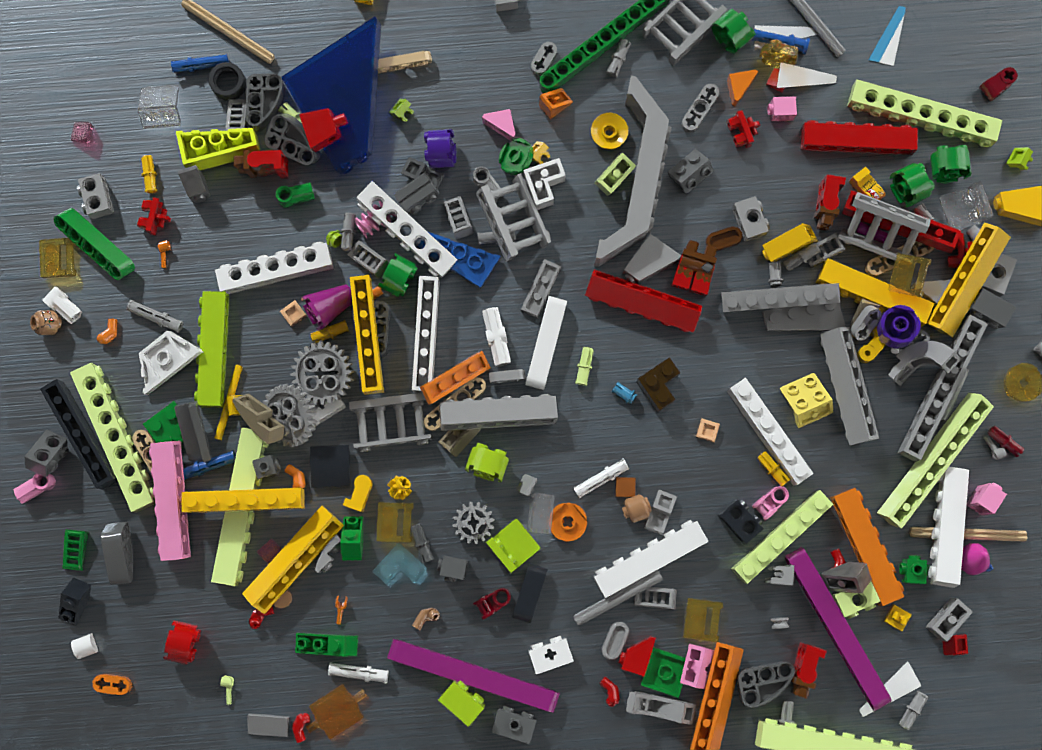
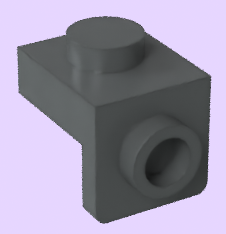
[252,455,281,479]

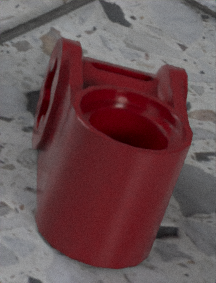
[979,67,1018,102]
[473,588,511,620]

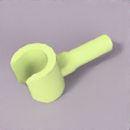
[220,675,234,705]

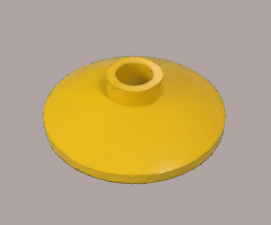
[591,113,628,149]

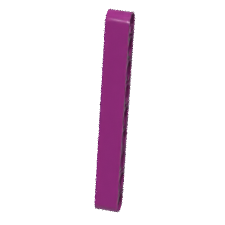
[784,547,892,711]
[387,639,560,713]

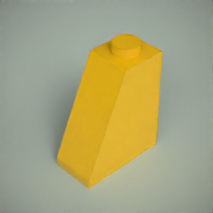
[993,186,1042,227]
[762,223,819,262]

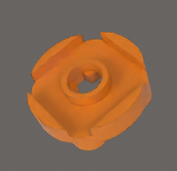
[548,503,587,542]

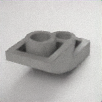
[315,534,341,573]

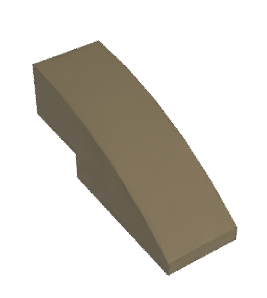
[233,393,284,444]

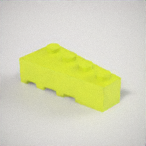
[176,128,261,171]

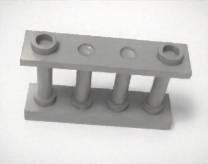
[642,0,728,66]
[476,173,551,262]
[838,192,930,266]
[349,393,432,452]

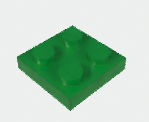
[143,401,184,444]
[640,647,686,698]

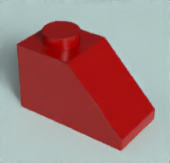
[618,636,656,676]

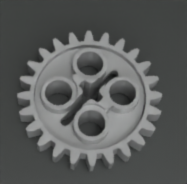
[290,342,354,405]
[262,384,317,447]

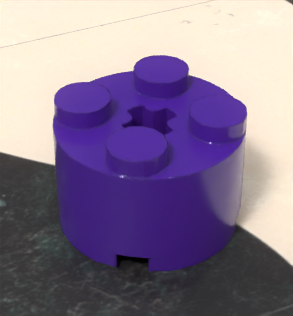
[424,129,457,169]
[877,305,921,348]

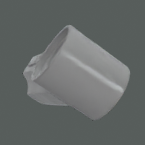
[473,167,504,202]

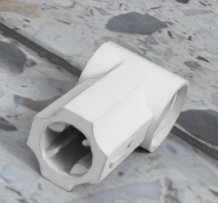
[42,286,82,324]

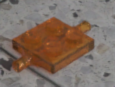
[306,684,367,740]

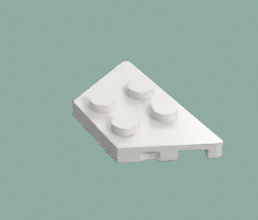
[139,331,203,395]

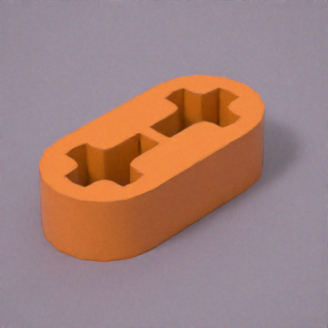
[92,674,132,695]

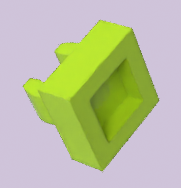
[388,99,414,122]
[1006,147,1033,170]

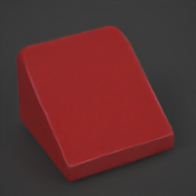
[766,68,785,93]
[942,634,968,655]

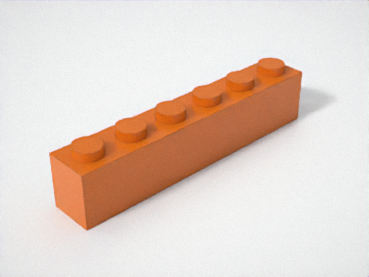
[830,488,904,606]
[690,642,744,750]

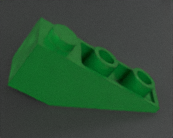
[295,633,358,656]

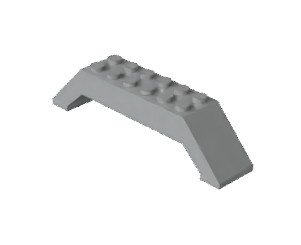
[594,76,671,267]

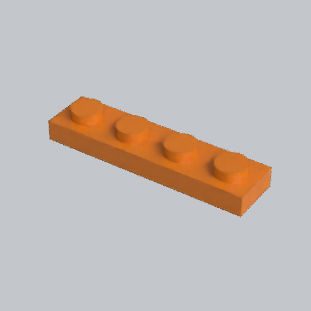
[420,351,491,404]

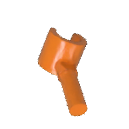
[158,240,171,268]
[335,595,348,625]

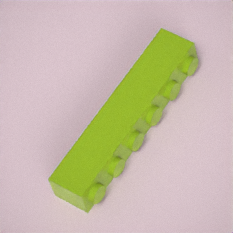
[194,291,229,408]

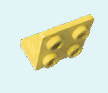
[780,373,833,428]

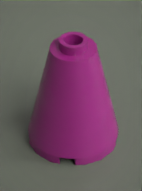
[301,284,352,331]

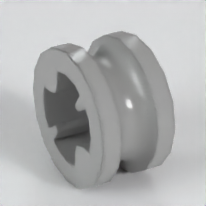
[771,617,790,629]

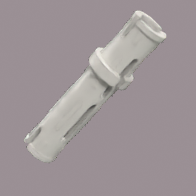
[574,459,629,498]
[328,662,389,683]

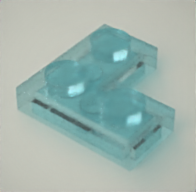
[372,542,428,585]

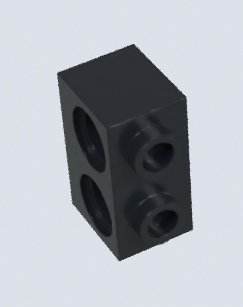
[718,499,764,545]

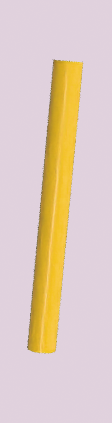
[214,365,243,440]

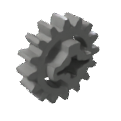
[453,502,495,544]

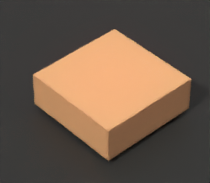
[280,300,307,327]
[696,418,720,443]

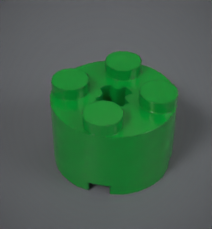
[711,9,756,54]
[930,145,972,183]
[890,163,935,207]
[378,253,418,297]

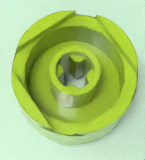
[465,443,509,482]

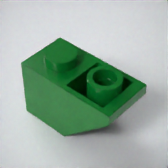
[340,516,363,561]

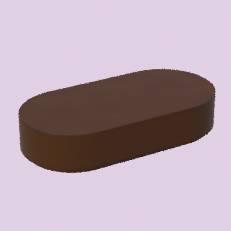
[705,226,743,252]

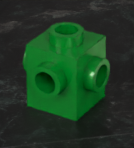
[899,555,930,584]

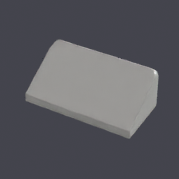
[248,714,290,737]

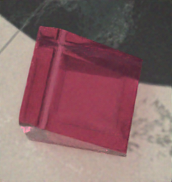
[71,122,93,144]
[257,539,282,564]

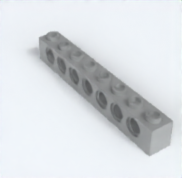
[897,315,988,462]

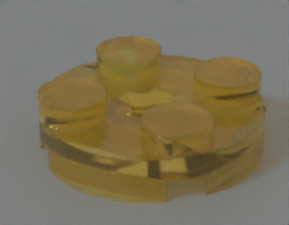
[760,39,798,68]
[1004,363,1042,402]

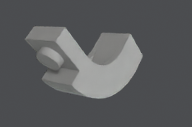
[888,341,961,386]
[626,691,696,724]

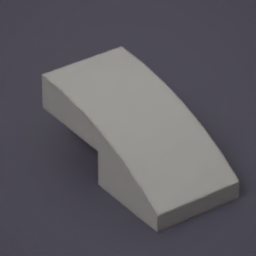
[644,490,677,535]

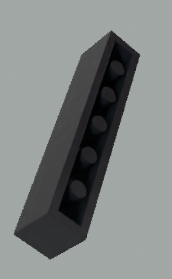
[40,379,117,490]

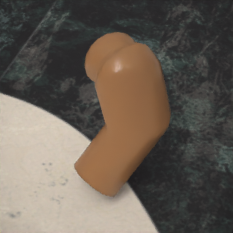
[412,608,440,630]

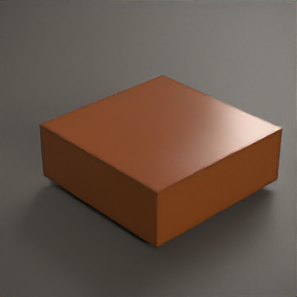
[615,477,636,497]

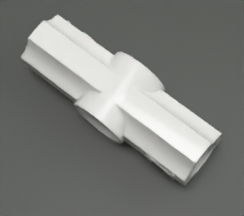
[482,307,511,367]

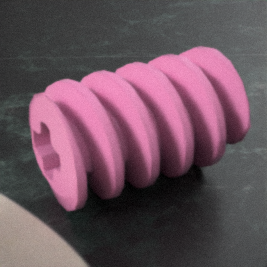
[355,201,397,239]

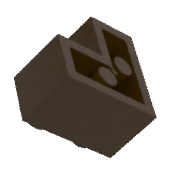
[636,357,680,413]

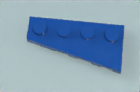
[417,232,501,289]

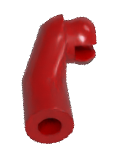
[830,549,846,569]
[249,605,274,629]
[599,677,620,707]
[292,713,310,743]

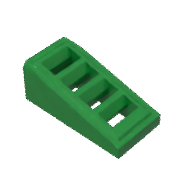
[62,529,88,571]

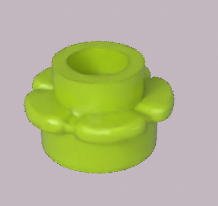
[326,230,342,248]

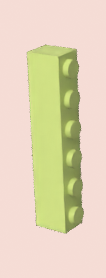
[731,490,833,584]

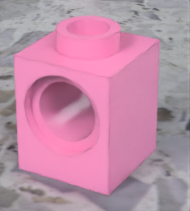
[767,97,797,121]

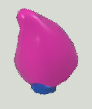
[961,543,994,575]

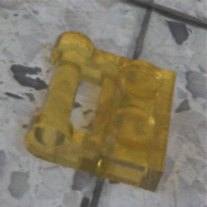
[39,237,77,278]
[888,253,932,297]
[377,502,414,543]
[683,598,723,642]

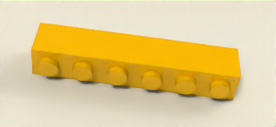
[927,222,1011,338]
[815,258,934,327]
[350,275,384,395]
[182,488,305,513]
[242,506,344,614]

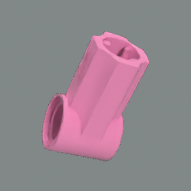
[13,473,56,504]

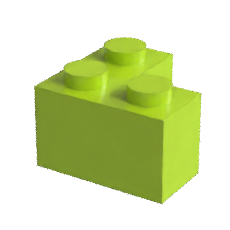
[438,680,485,727]

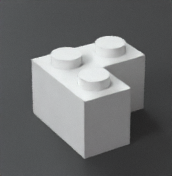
[523,158,566,210]

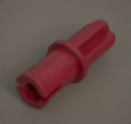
[987,426,1025,458]

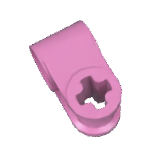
[751,486,789,521]

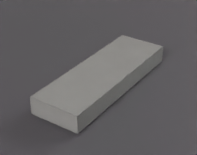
[521,259,561,318]

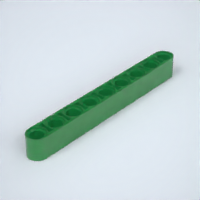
[540,0,670,93]

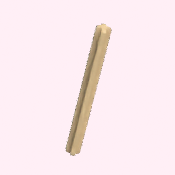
[181,0,275,64]
[910,527,1027,541]

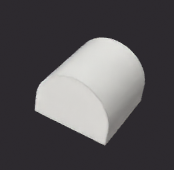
[71,633,99,659]

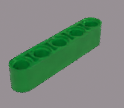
[54,208,135,280]

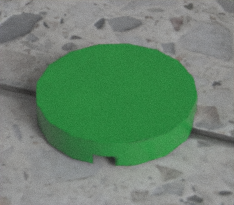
[499,138,533,175]

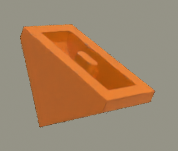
[727,70,758,107]
[539,88,573,120]

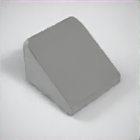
[516,474,537,497]

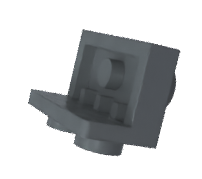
[667,149,714,194]

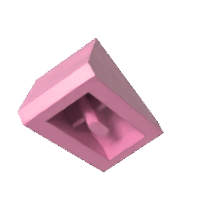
[482,109,516,141]

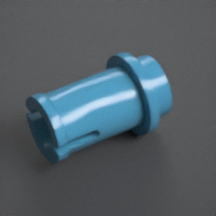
[612,382,637,404]

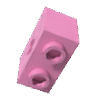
[966,483,1007,516]
[680,644,715,689]

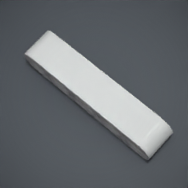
[525,296,567,390]

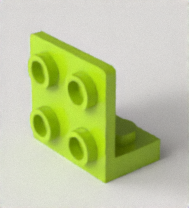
[486,519,540,573]

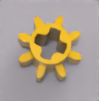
[387,475,412,500]

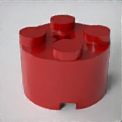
[163,621,202,665]

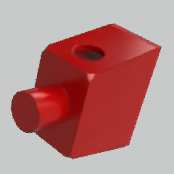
[299,108,348,152]

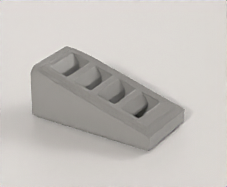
[226,99,247,131]
[443,196,474,239]
[807,233,846,268]
[347,240,389,278]
[634,587,677,609]

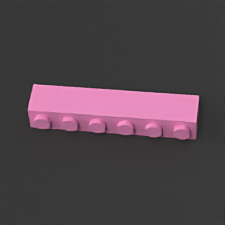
[149,441,191,561]

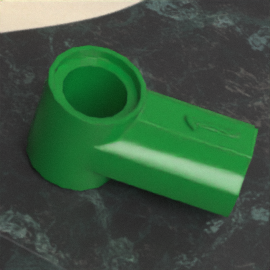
[276,182,315,208]

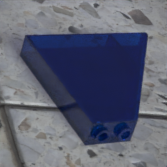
[281,17,381,174]

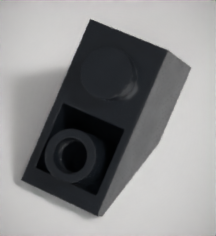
[58,577,91,626]

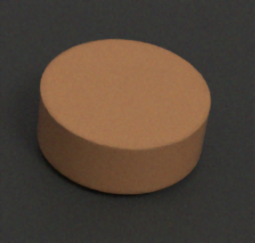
[274,590,292,608]

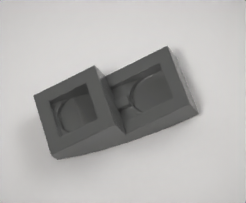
[401,157,445,189]

